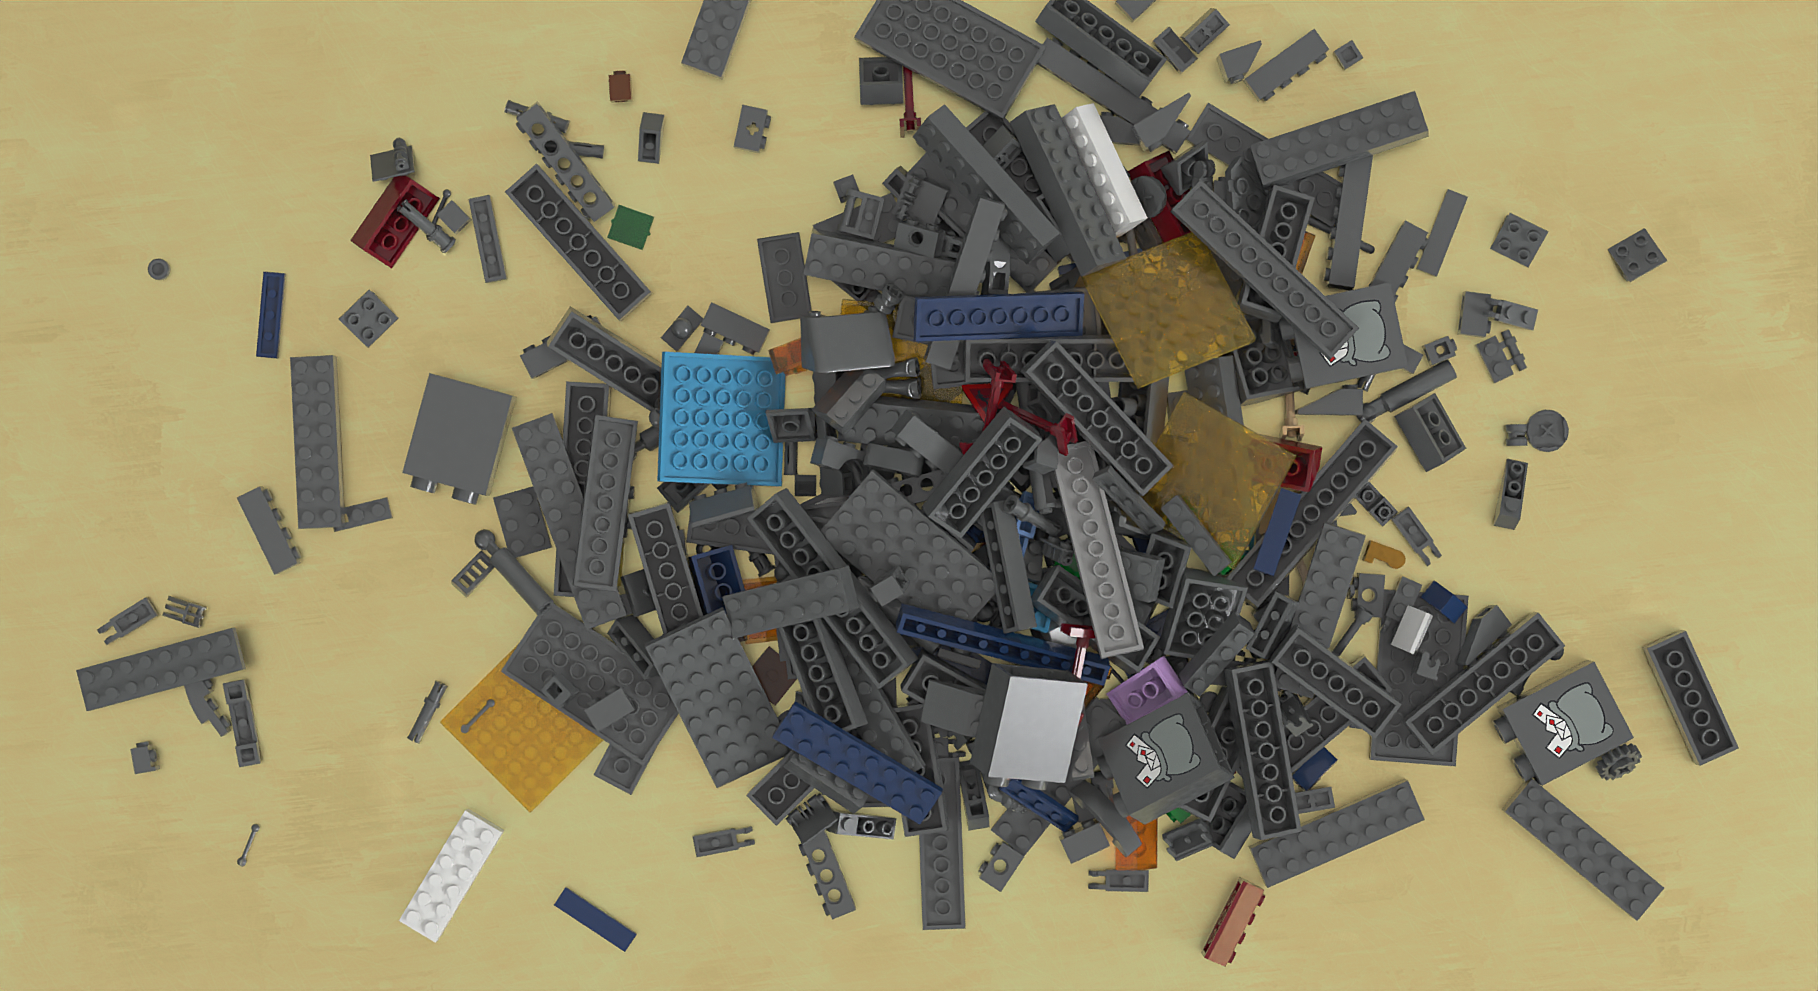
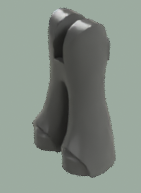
[871,357,922,399]

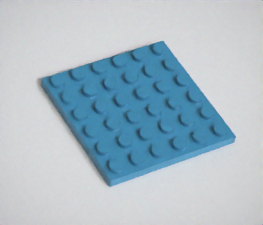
[657,352,786,486]

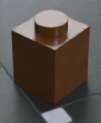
[608,70,633,103]

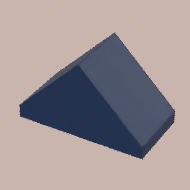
[1421,581,1467,624]

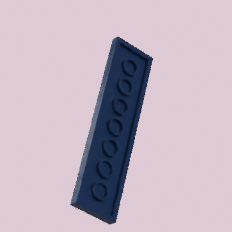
[913,292,1084,342]
[772,701,943,824]

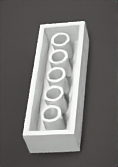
[1062,103,1147,237]
[399,809,504,943]

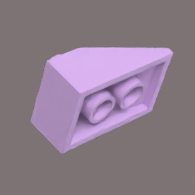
[1106,656,1188,725]

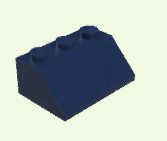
[687,545,745,616]

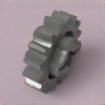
[1596,743,1642,781]

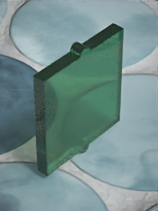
[607,205,654,250]

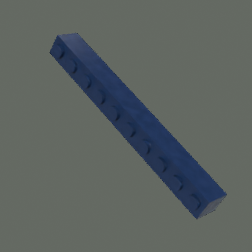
[896,604,1111,686]

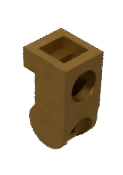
[1362,540,1406,569]

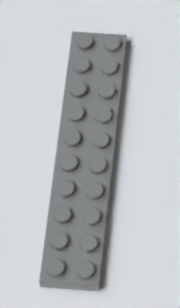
[1054,441,1144,659]

